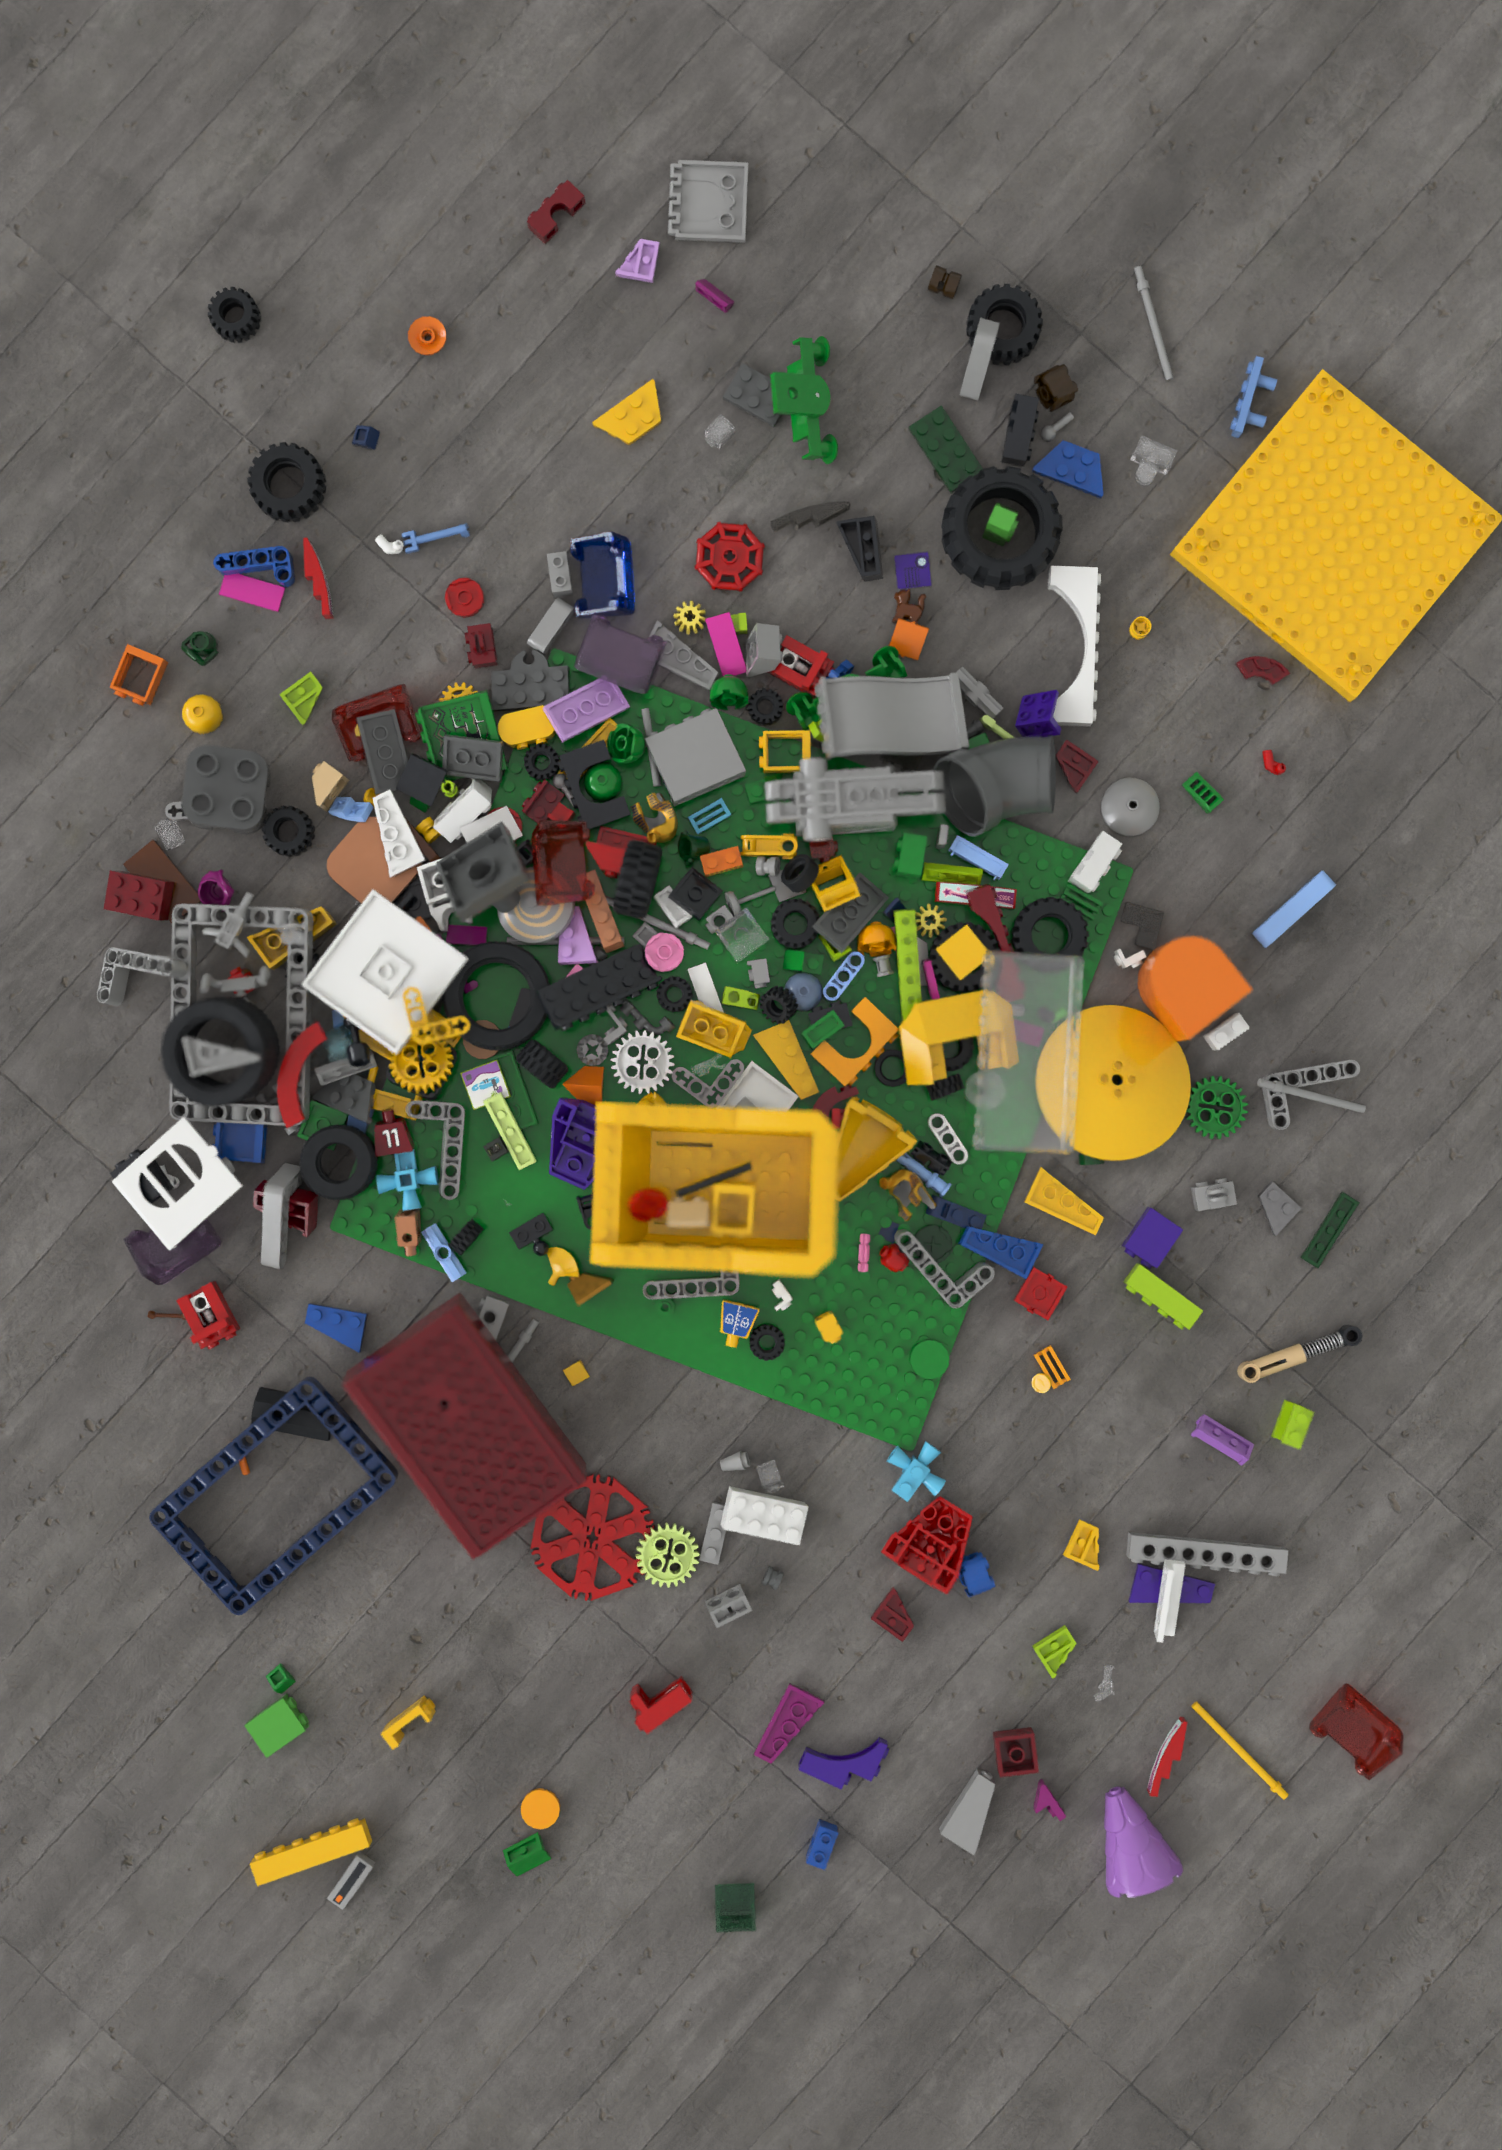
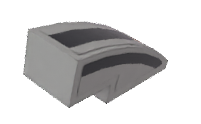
[327,1851,375,1910]

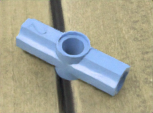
[421,1223,467,1282]

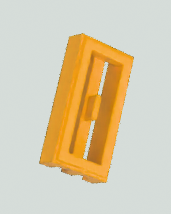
[1034,1345,1071,1389]

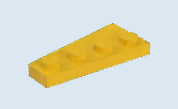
[753,1020,819,1100]
[1024,1167,1104,1235]

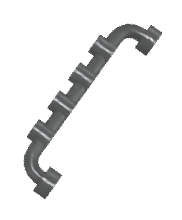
[589,945,676,1035]

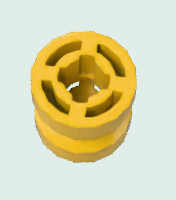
[1129,616,1151,640]
[415,817,441,844]

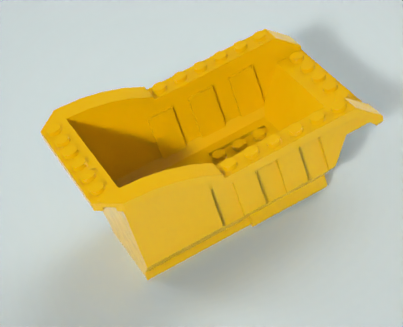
[591,1102,839,1276]

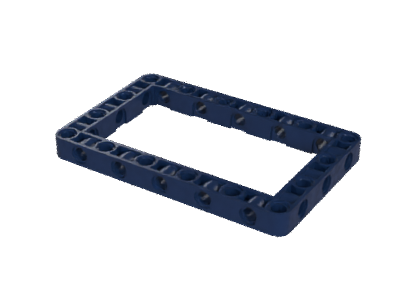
[149,1377,398,1615]

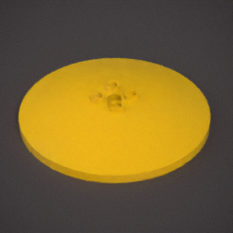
[1035,1005,1191,1161]

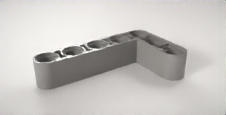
[97,947,187,1006]
[1262,1060,1360,1130]
[405,1100,465,1200]
[261,1163,303,1270]
[894,1229,995,1308]
[643,1270,739,1299]

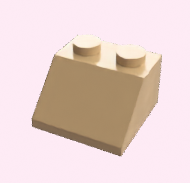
[312,761,350,812]
[668,1197,709,1227]

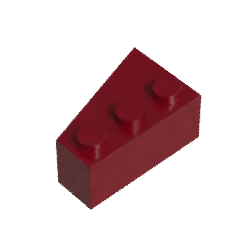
[253,1180,319,1238]

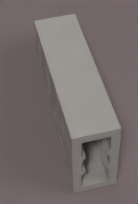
[939,1769,995,1855]

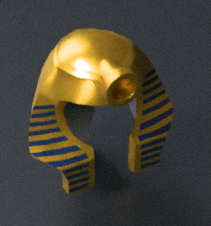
[631,793,678,843]
[879,1169,937,1222]

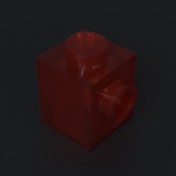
[809,836,838,863]

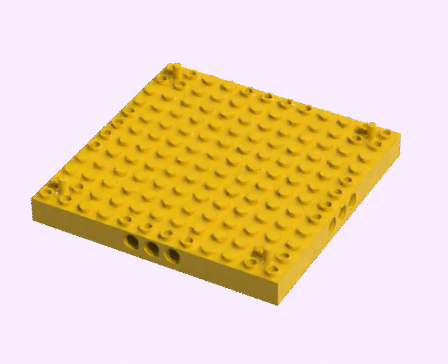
[1170,369,1502,702]

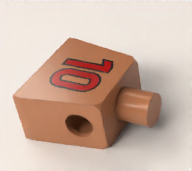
[395,1208,421,1256]

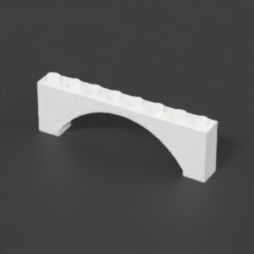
[1048,566,1101,727]

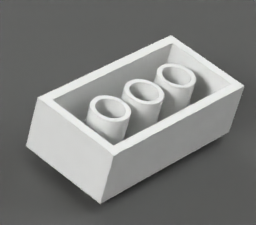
[720,1486,808,1545]

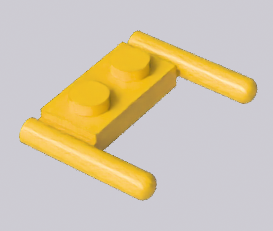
[367,1066,423,1121]

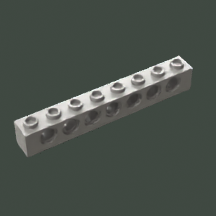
[1126,1532,1288,1576]

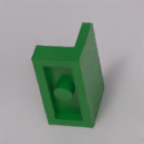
[503,1832,551,1876]

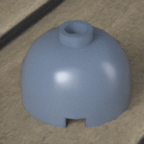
[784,972,823,1012]

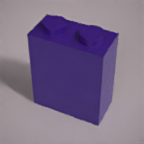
[1121,1207,1183,1269]

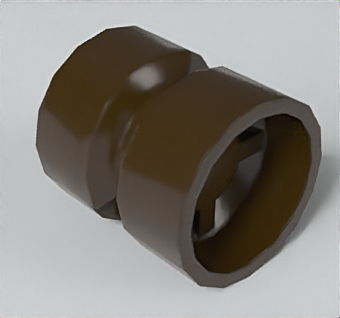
[927,265,962,300]

